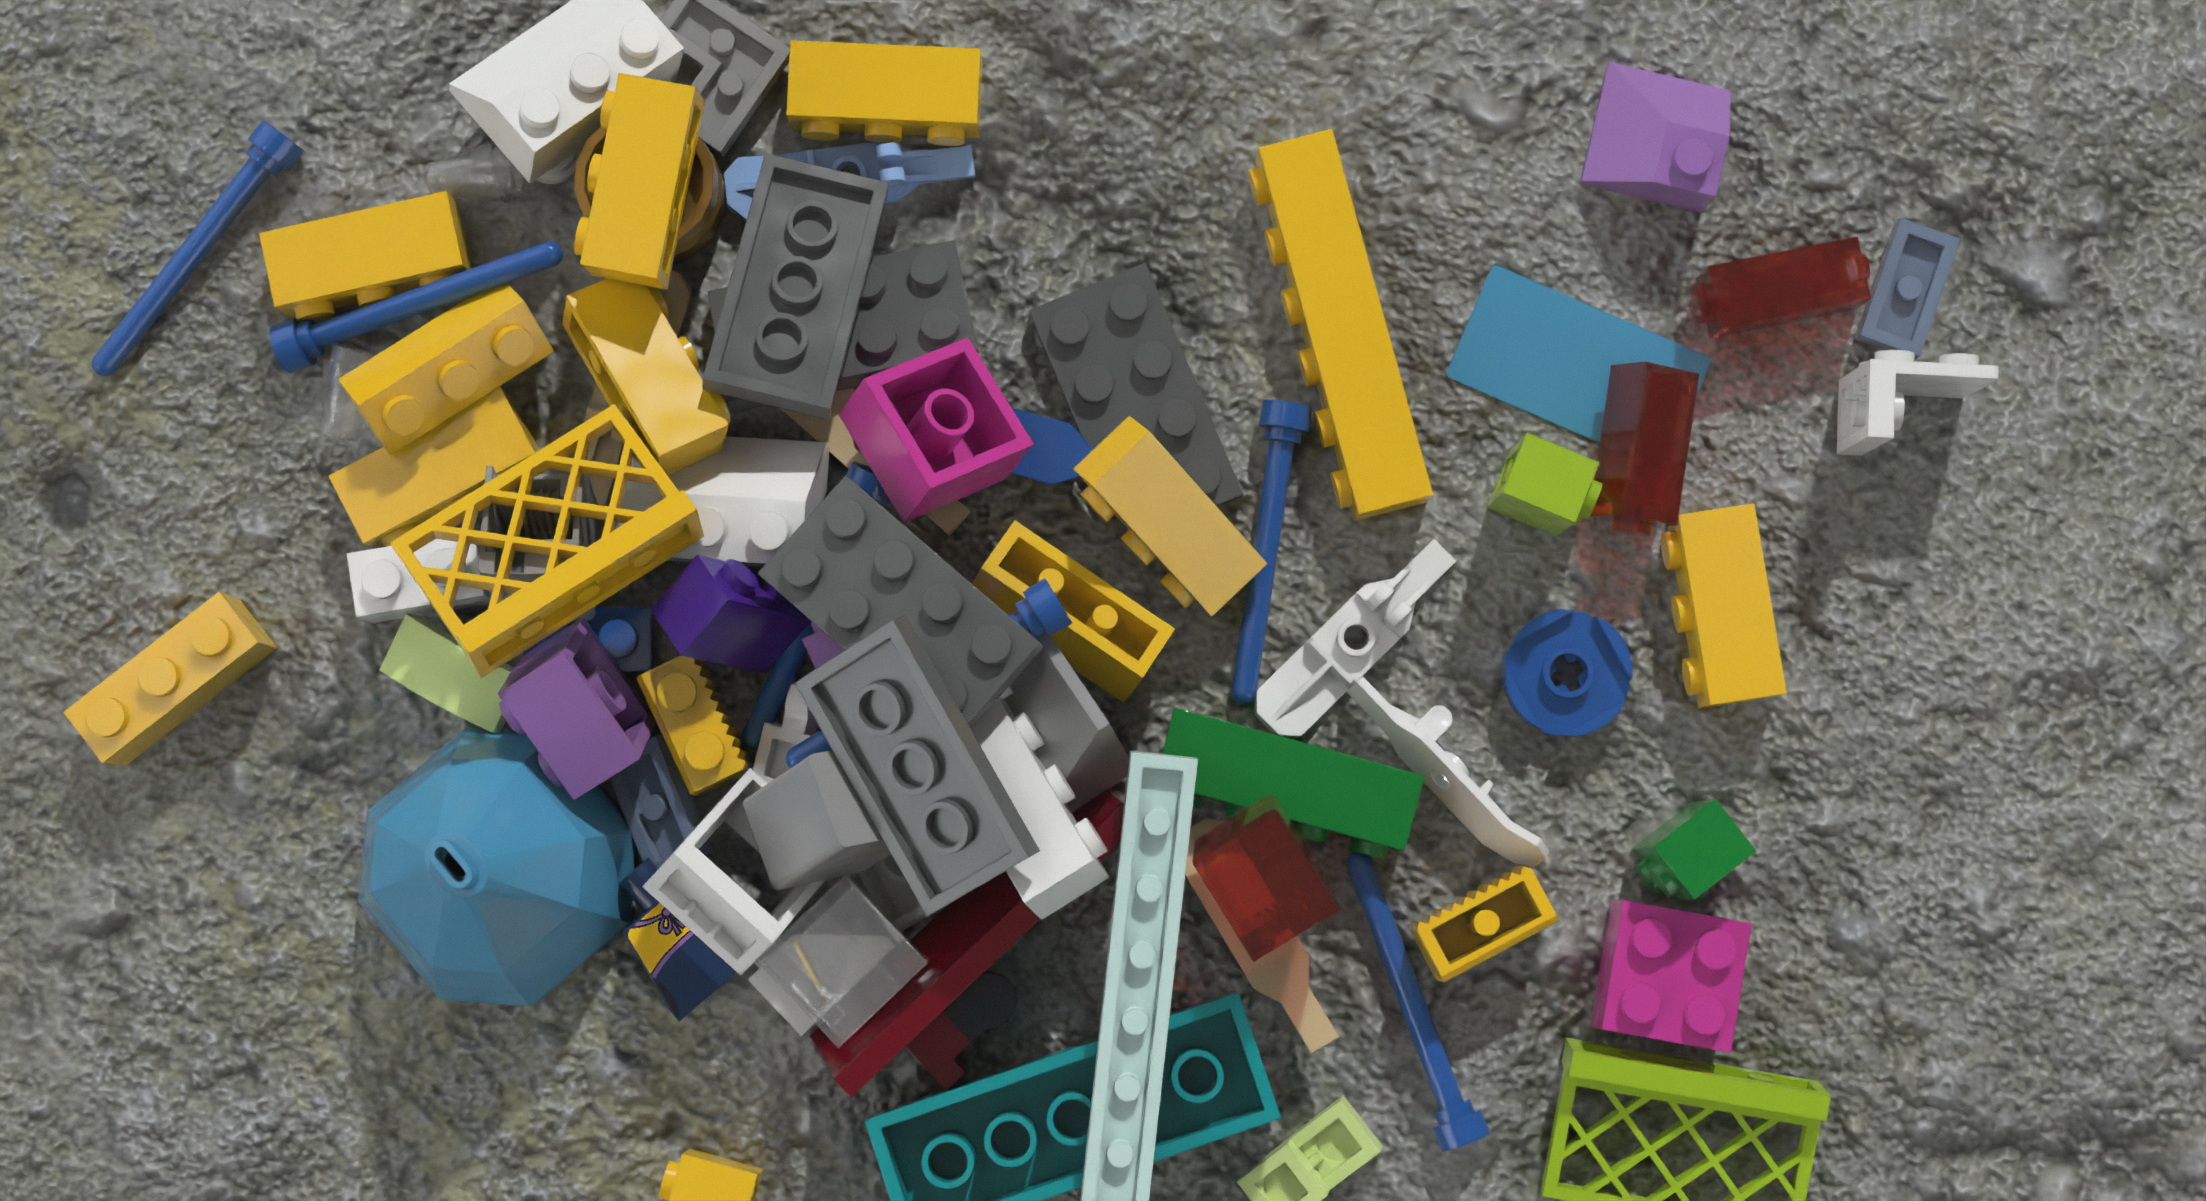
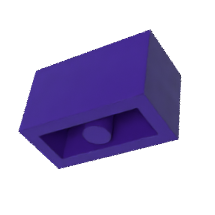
[651,554,811,674]

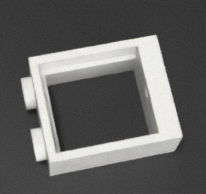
[642,768,825,975]

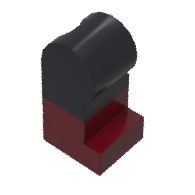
[905,971,1018,1091]

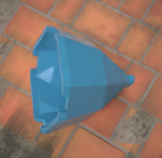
[358,728,638,1007]

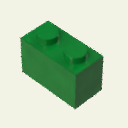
[1632,799,1756,900]

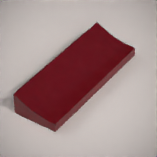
[810,789,1124,1098]

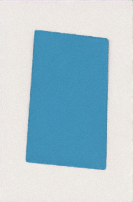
[1446,265,1711,470]

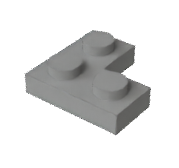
[660,0,790,157]

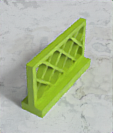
[1541,1037,1831,1201]

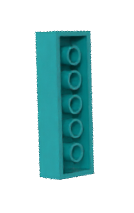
[864,990,1281,1201]

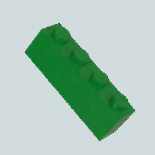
[1161,707,1425,860]

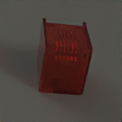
[1192,795,1339,962]

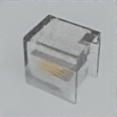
[756,875,931,1048]

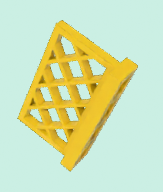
[390,404,704,678]

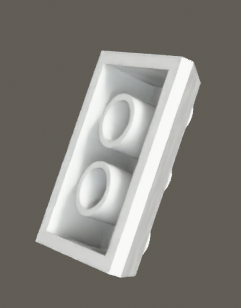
[448,0,684,183]
[616,436,830,567]

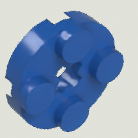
[1502,609,1632,737]

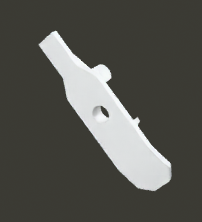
[1254,539,1456,738]
[1346,676,1550,867]

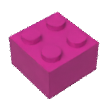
[839,337,1034,523]
[1590,900,1752,1053]

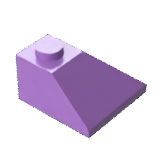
[1580,62,1731,213]

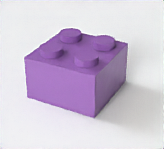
[497,617,656,800]

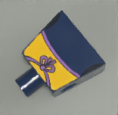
[619,857,736,1022]

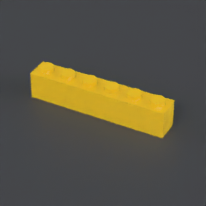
[1248,129,1433,521]

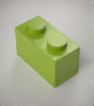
[1487,433,1603,537]

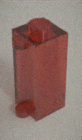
[1691,237,1871,339]
[1590,361,1700,536]

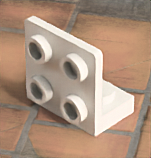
[1837,350,1999,456]

